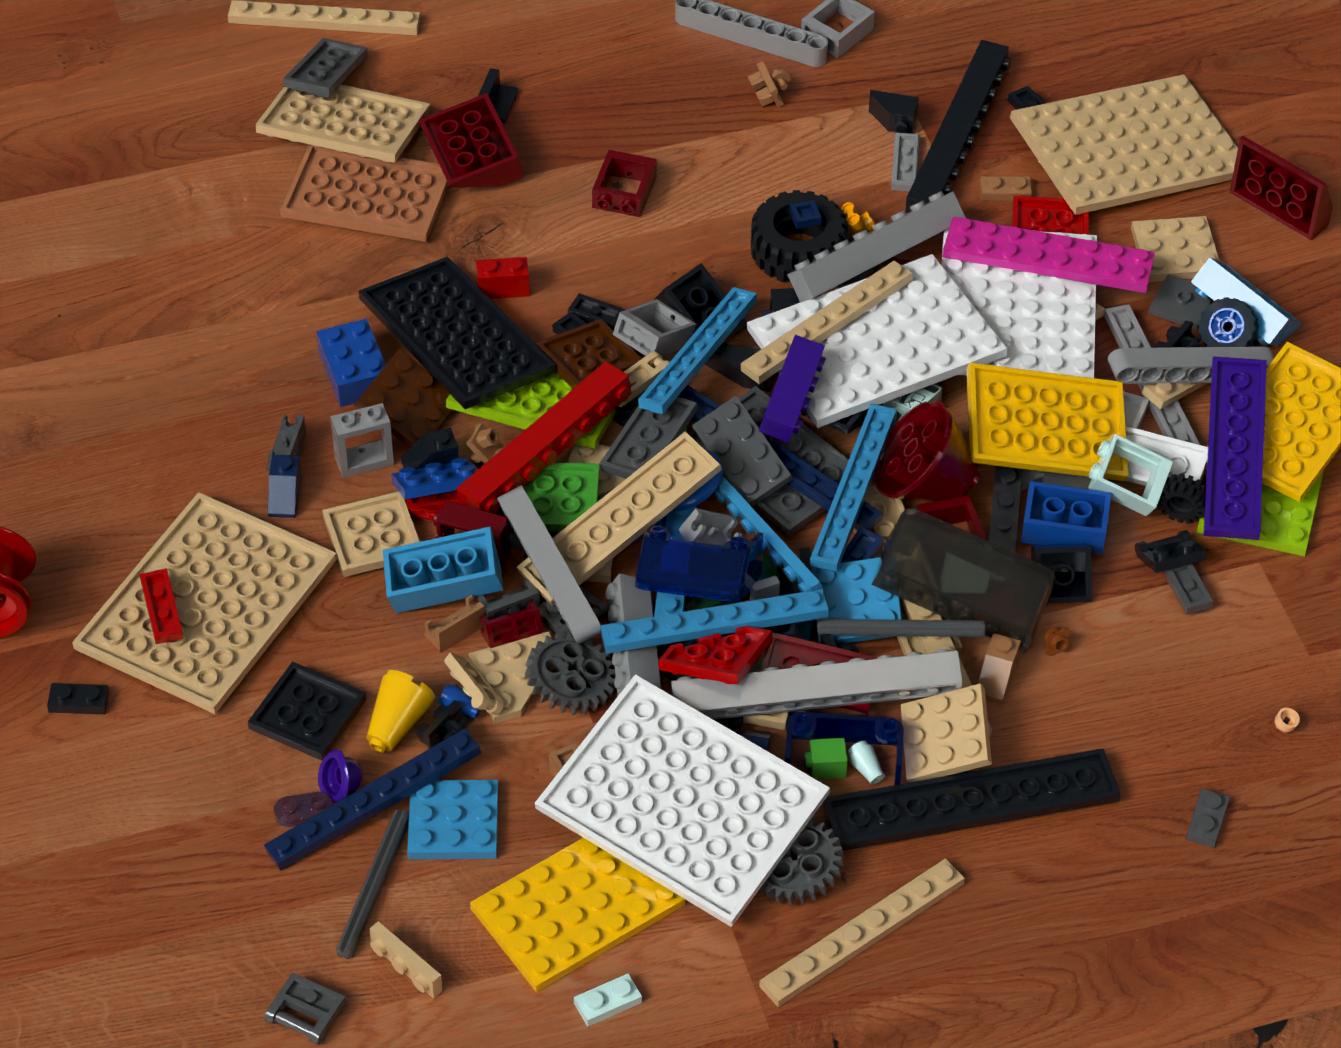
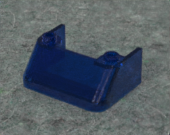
[635,520,763,601]
[785,710,904,785]

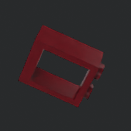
[592,150,657,217]
[915,495,988,571]
[434,501,510,570]

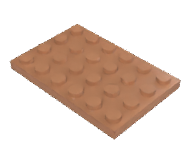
[280,144,449,242]

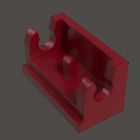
[479,601,543,648]

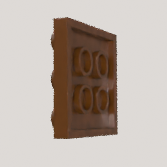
[535,319,642,389]
[355,349,452,448]

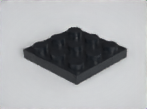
[247,661,366,761]

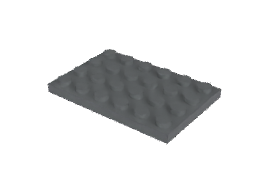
[688,386,849,537]

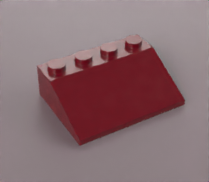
[419,93,525,188]
[1230,136,1333,240]

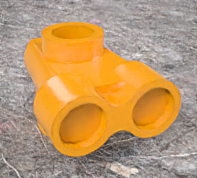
[841,202,876,236]

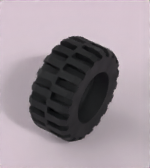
[751,190,848,282]

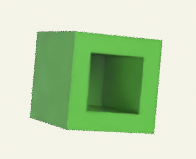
[804,738,847,780]

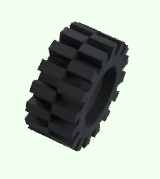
[1157,474,1206,524]

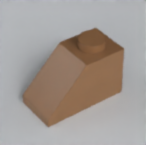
[978,633,1021,704]

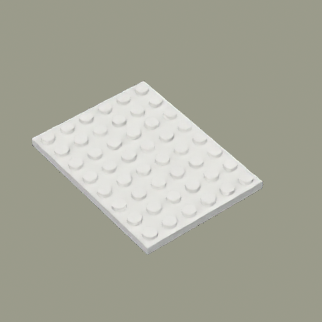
[941,227,1097,378]
[747,254,1007,428]
[535,674,830,927]

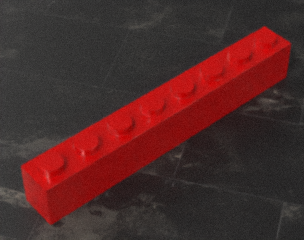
[456,361,632,514]

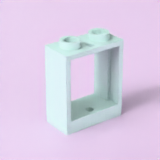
[1088,434,1173,516]

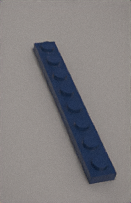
[264,729,481,870]

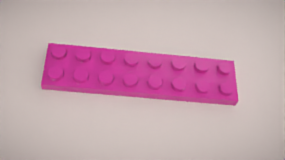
[942,216,1155,293]

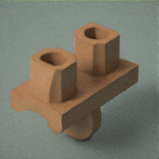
[748,61,791,108]
[466,423,504,463]

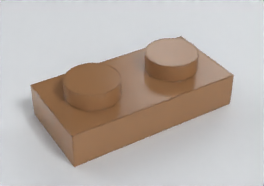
[979,176,1032,201]

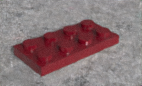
[760,632,878,714]

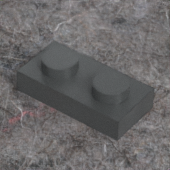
[1164,564,1213,615]
[1186,788,1230,848]

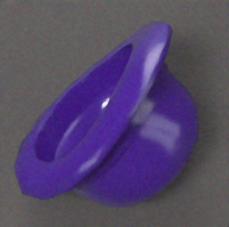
[318,749,362,803]

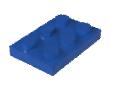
[391,458,478,499]

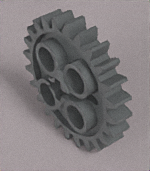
[525,632,616,715]
[759,818,844,906]

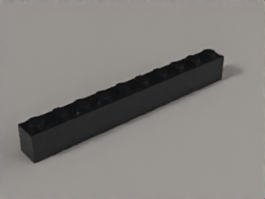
[905,40,1011,214]

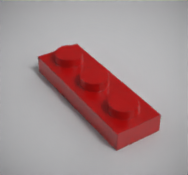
[139,568,183,644]

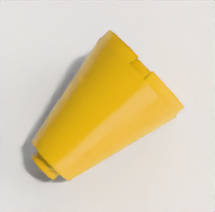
[366,670,436,753]

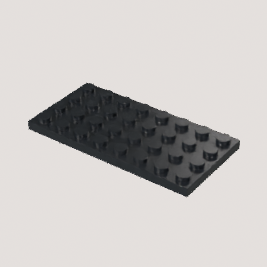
[359,256,556,410]

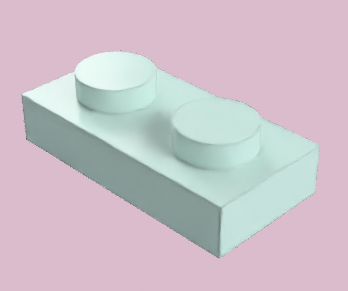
[574,974,642,1027]

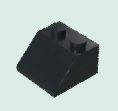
[1031,543,1092,603]

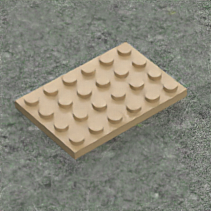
[256,85,430,163]

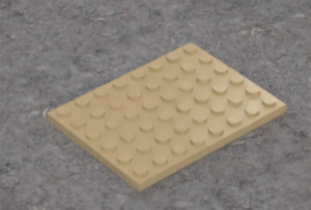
[1010,74,1238,215]
[72,492,337,714]

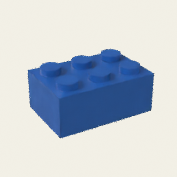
[316,319,386,407]
[1021,481,1112,555]

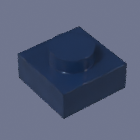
[789,200,822,229]

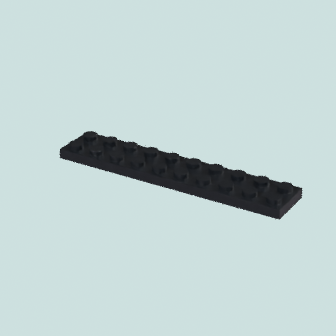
[823,748,1121,851]

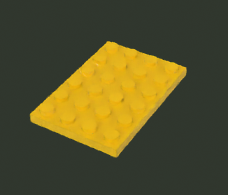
[1207,342,1341,503]
[966,362,1129,481]
[470,838,686,993]

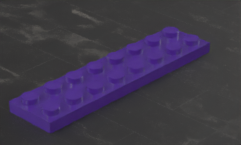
[1203,356,1267,540]

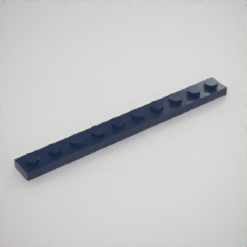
[678,385,883,531]

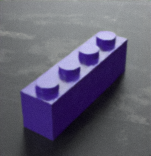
[759,335,826,443]

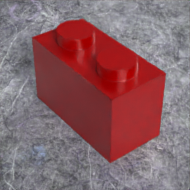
[476,257,530,299]

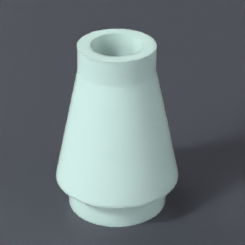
[847,740,885,785]

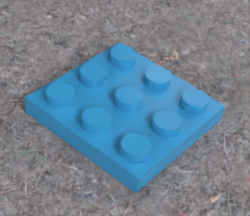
[812,555,902,645]
[407,780,498,859]

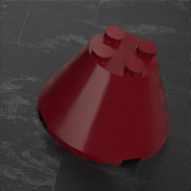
[874,400,980,502]

